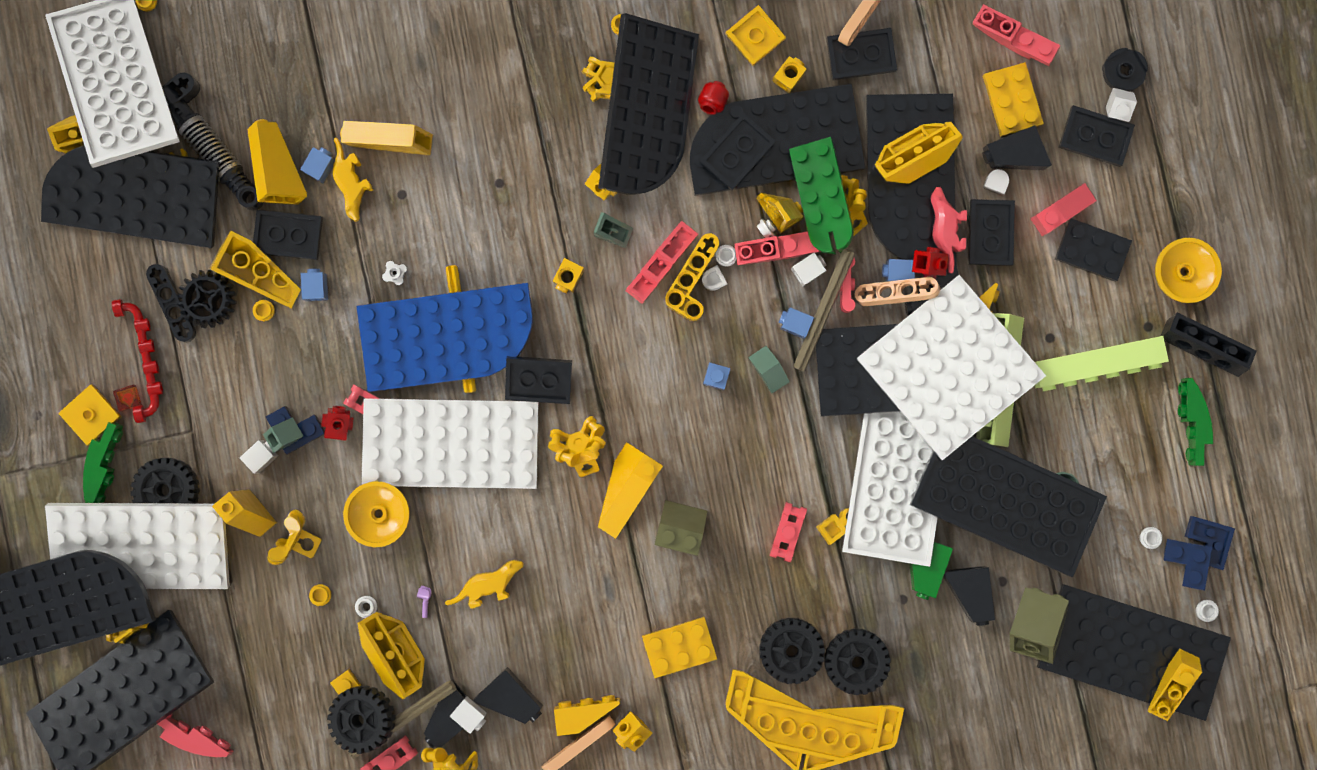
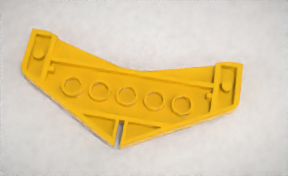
[725,669,904,770]

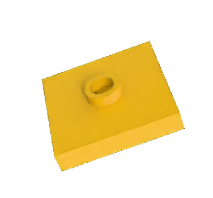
[725,5,786,66]
[58,384,122,446]

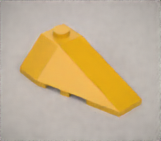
[756,193,804,234]
[210,230,301,308]
[598,442,663,539]

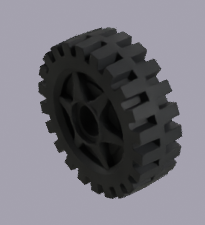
[130,458,200,504]
[759,618,825,684]
[824,628,891,695]
[327,686,395,754]

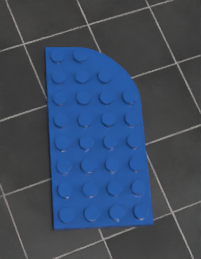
[356,283,533,392]

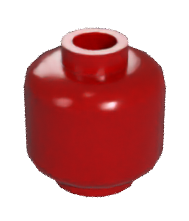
[698,81,729,115]

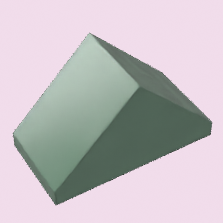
[593,212,633,248]
[748,346,790,394]

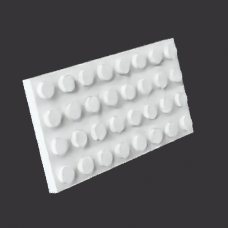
[46,0,180,168]
[362,399,539,489]
[842,412,937,567]
[45,503,230,589]

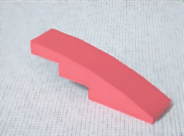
[625,221,698,304]

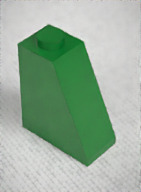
[910,542,953,600]

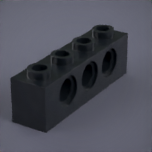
[1161,312,1257,377]

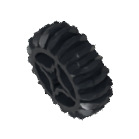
[177,270,237,328]

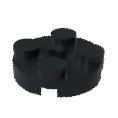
[1102,48,1148,92]

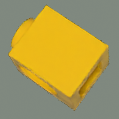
[772,56,806,93]
[553,258,584,294]

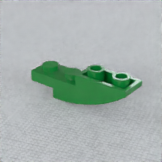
[1178,378,1213,466]
[83,422,123,503]

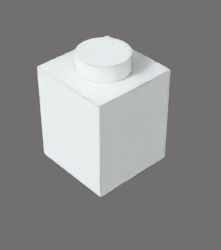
[1106,88,1137,122]
[791,253,826,287]
[240,440,278,474]
[450,696,487,734]

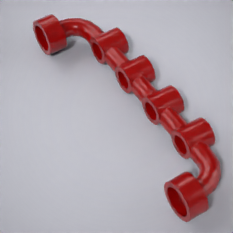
[112,299,163,424]

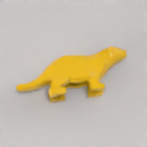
[332,138,373,222]
[445,560,524,609]

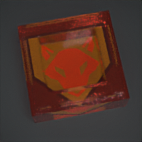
[113,385,142,412]

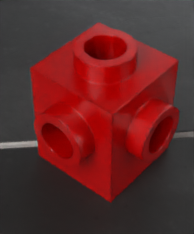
[912,247,949,279]
[321,406,354,441]

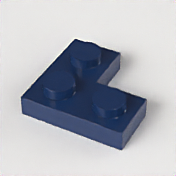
[266,406,325,455]
[1184,516,1235,570]
[1163,539,1213,591]

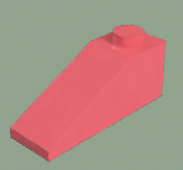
[1030,183,1097,236]

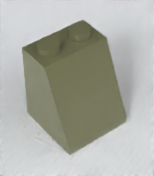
[655,500,707,556]
[1010,587,1069,664]

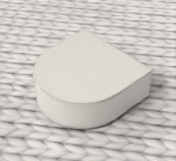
[983,169,1009,195]
[702,265,727,291]

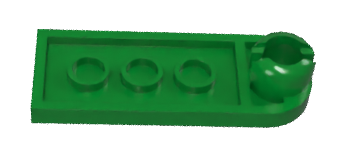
[789,137,854,255]

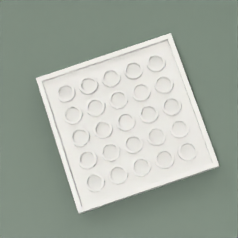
[857,275,1046,460]

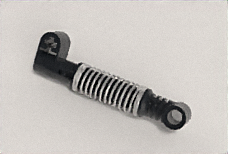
[162,72,264,211]

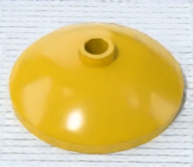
[1155,238,1222,303]
[343,481,410,547]

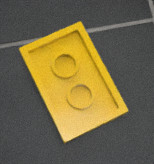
[983,62,1044,137]
[642,617,717,678]

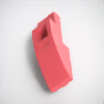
[972,4,1060,66]
[734,231,821,265]
[158,713,234,757]

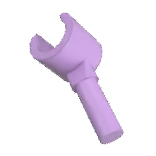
[417,586,432,618]

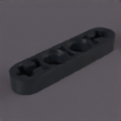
[146,264,196,342]

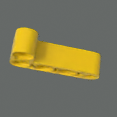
[665,233,719,321]

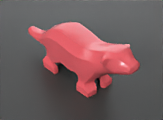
[931,187,967,273]

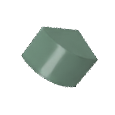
[263,417,303,453]

